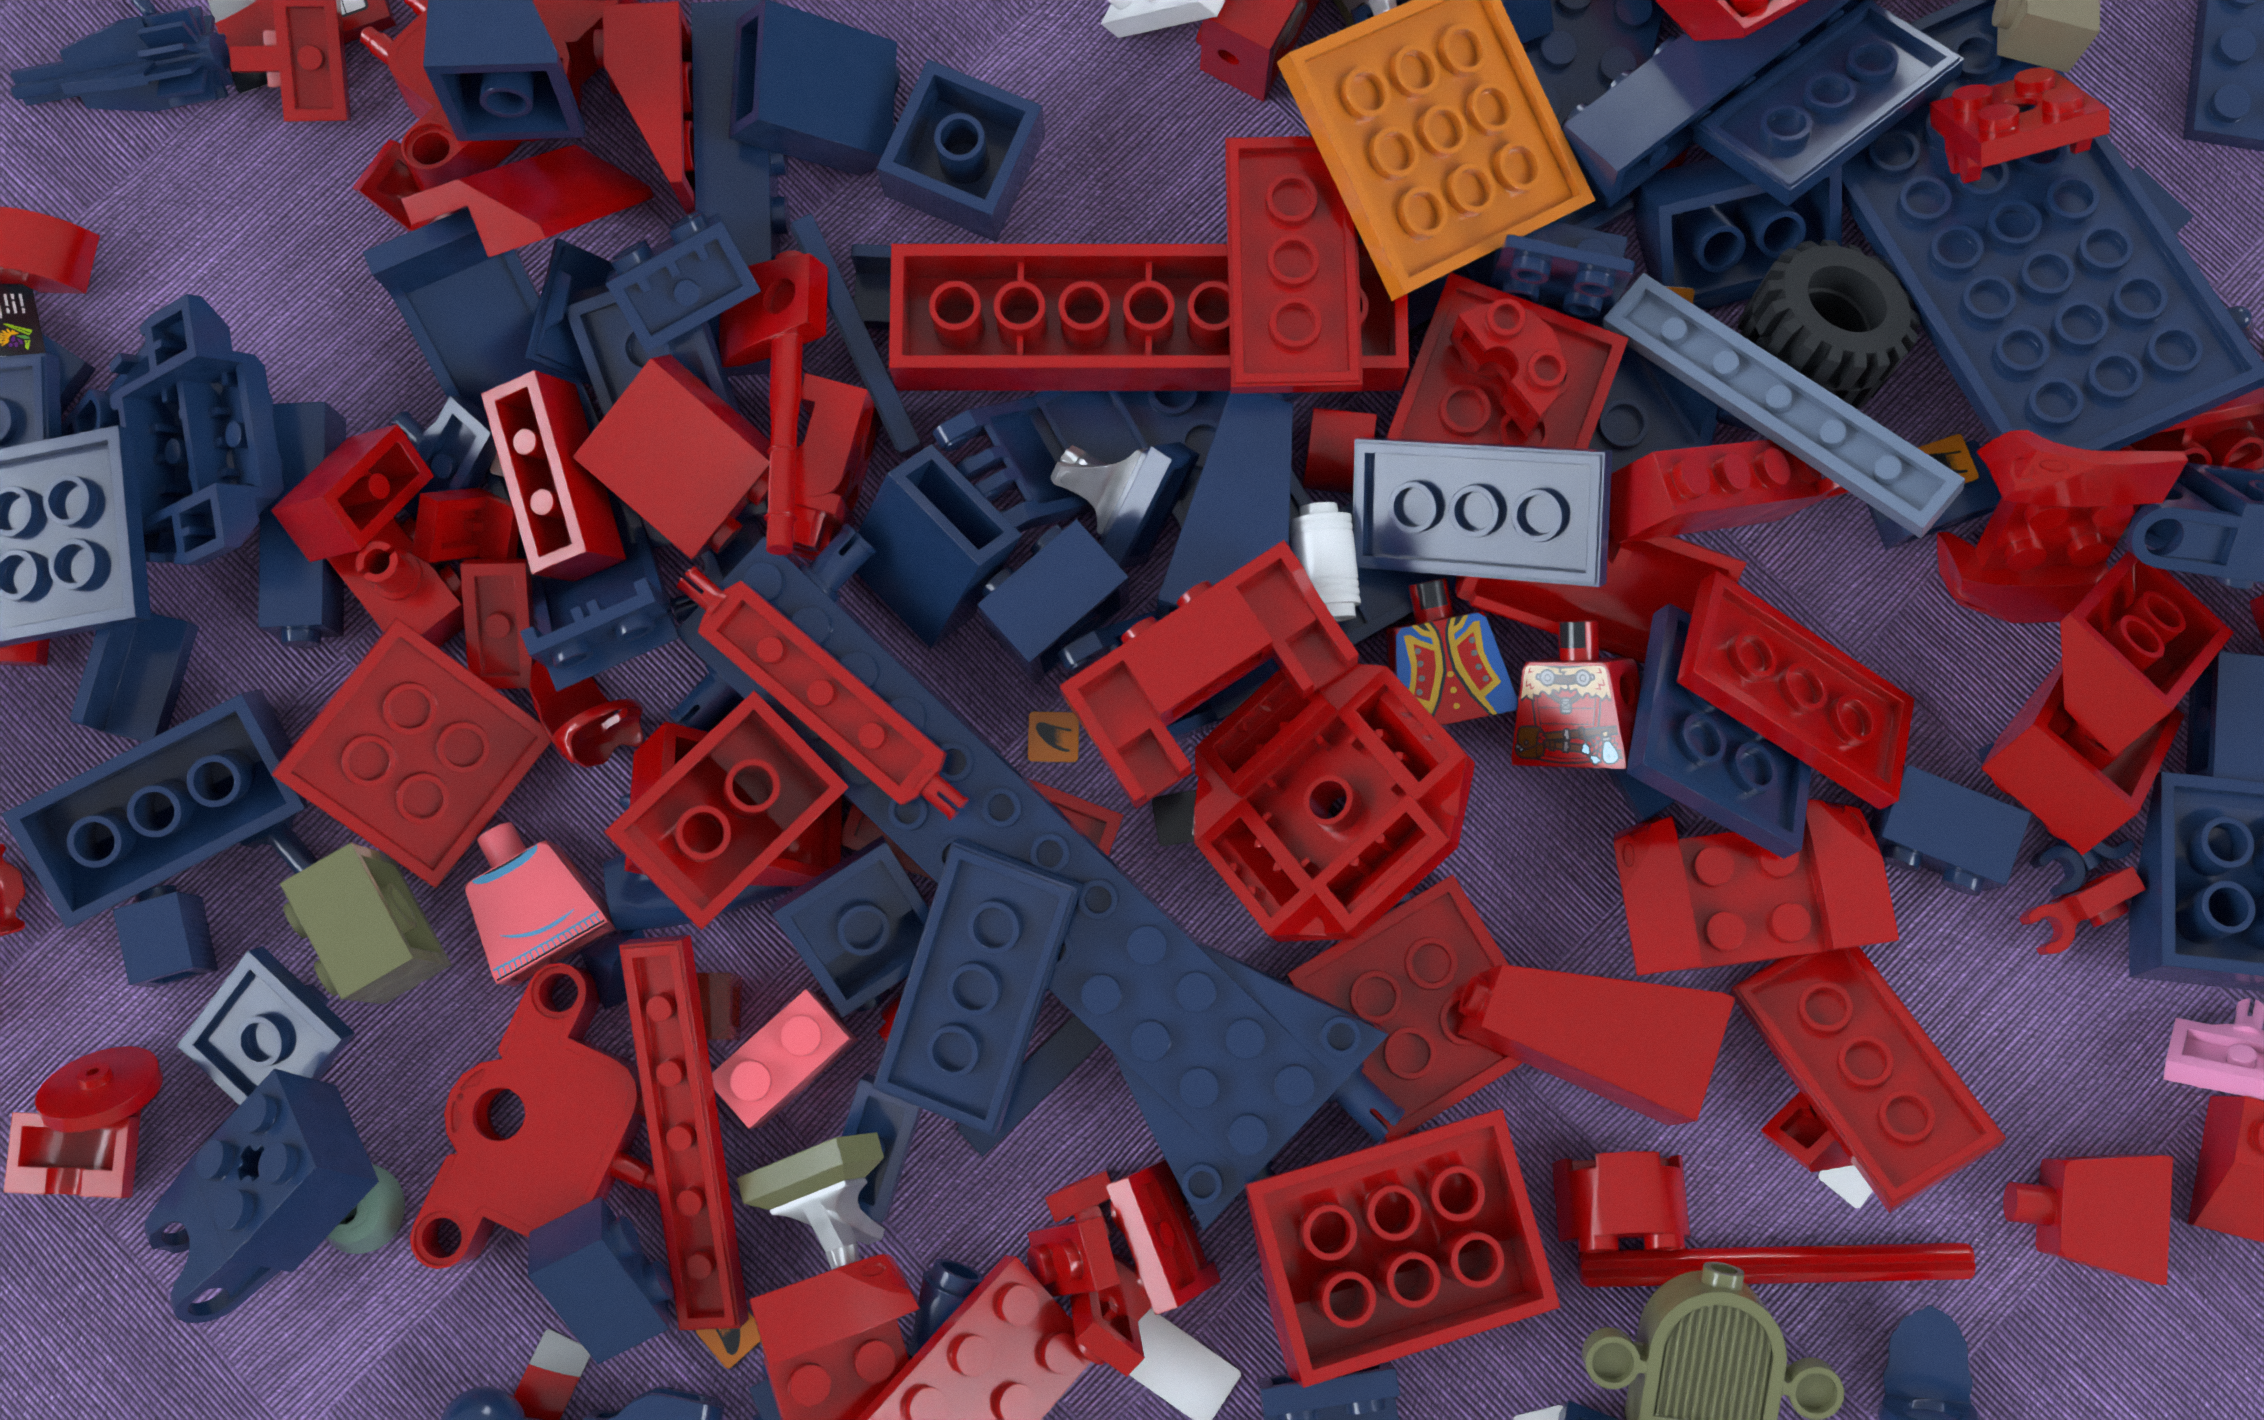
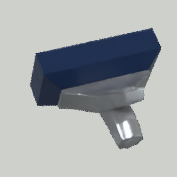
[1051,442,1200,569]

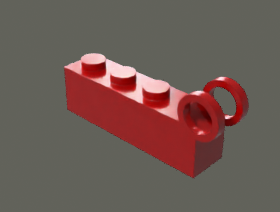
[1609,439,1849,544]

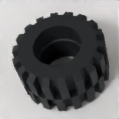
[1737,240,1920,409]

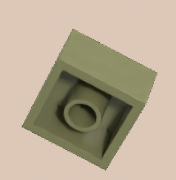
[279,843,452,1004]

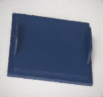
[525,238,614,386]

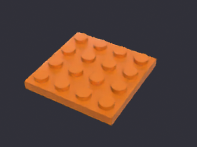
[1277,0,1596,301]

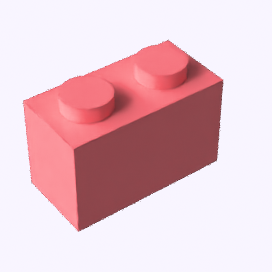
[712,989,859,1129]

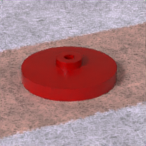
[35,1046,163,1133]

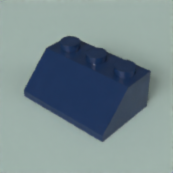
[1634,157,1842,310]

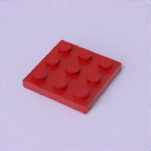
[1386,272,1629,449]
[272,617,552,888]
[1286,874,1524,1142]

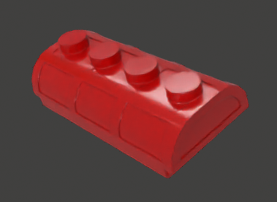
[1455,525,1747,664]

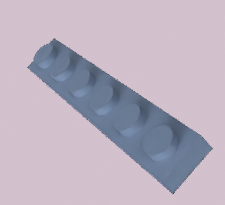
[1603,273,1965,539]

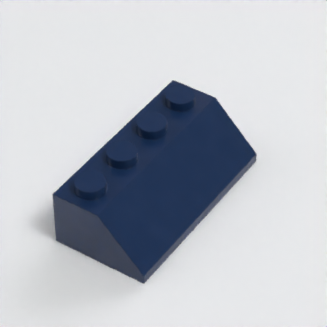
[1,689,308,929]

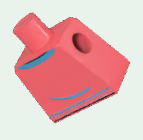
[465,822,616,987]

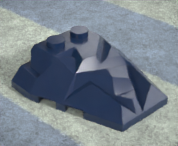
[61,294,284,566]

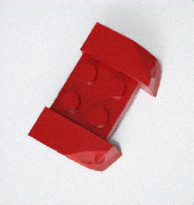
[1937,430,2188,623]
[1614,799,1899,976]
[749,1254,920,1420]

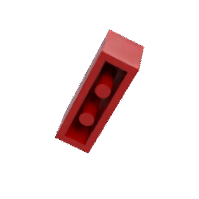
[481,370,626,582]

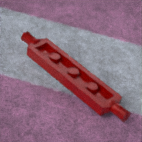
[677,566,969,821]

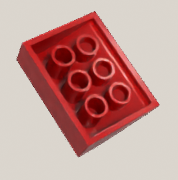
[1245,1108,1561,1388]

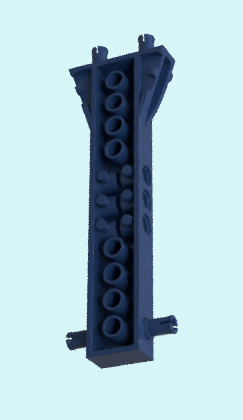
[669,523,1405,1230]

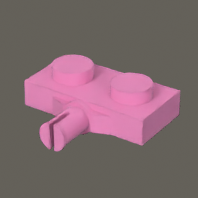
[2163,998,2264,1100]

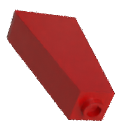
[1458,964,1735,1126]

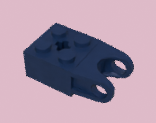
[2120,463,2264,589]
[145,1068,379,1323]

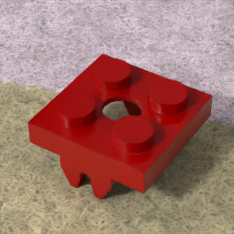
[1929,67,2110,184]

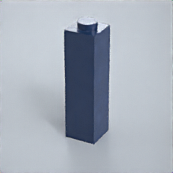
[258,402,346,648]

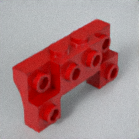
[1059,540,1359,809]

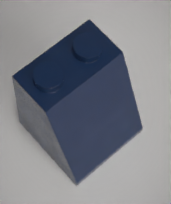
[423,0,585,141]

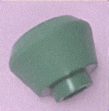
[325,1164,405,1254]

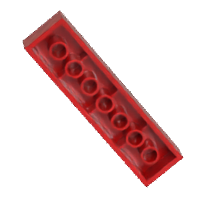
[889,244,1409,391]

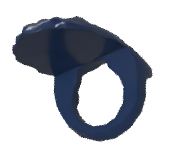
[1878,1305,1980,1420]

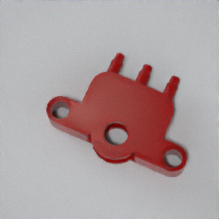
[360,0,639,192]
[410,963,658,1269]

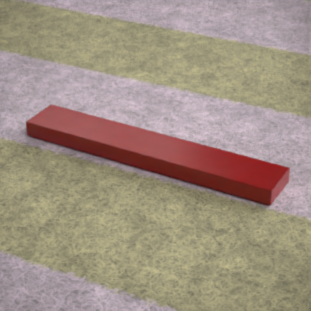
[619,935,749,1330]

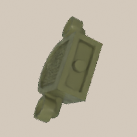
[1582,1262,1844,1420]

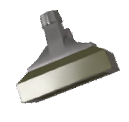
[737,1132,885,1270]

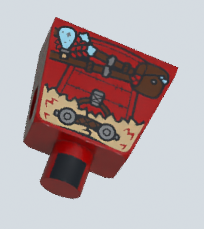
[1511,620,1641,769]

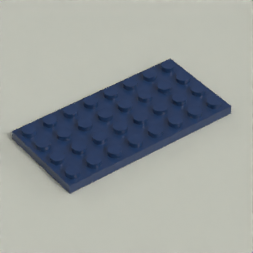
[1842,0,2264,451]

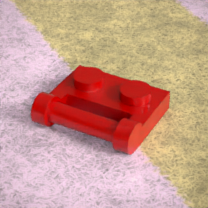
[1106,1159,1222,1315]

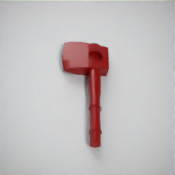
[719,251,828,555]

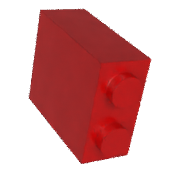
[573,354,770,560]

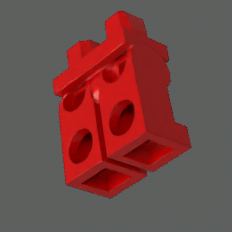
[791,373,882,561]

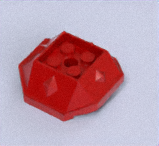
[1194,664,1475,942]

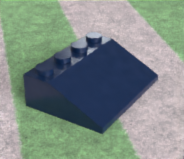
[2129,771,2264,992]

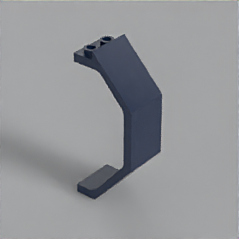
[363,208,679,691]

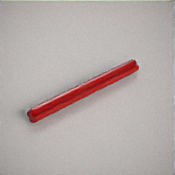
[1578,1243,1976,1287]

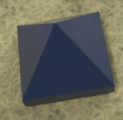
[580,930,646,1010]

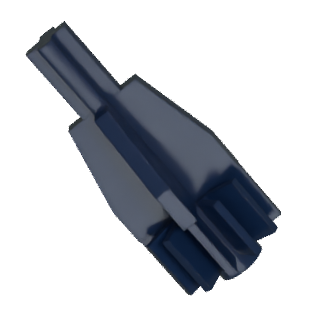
[10,6,234,112]

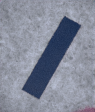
[956,1015,1102,1157]

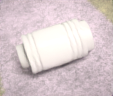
[1289,502,1361,622]

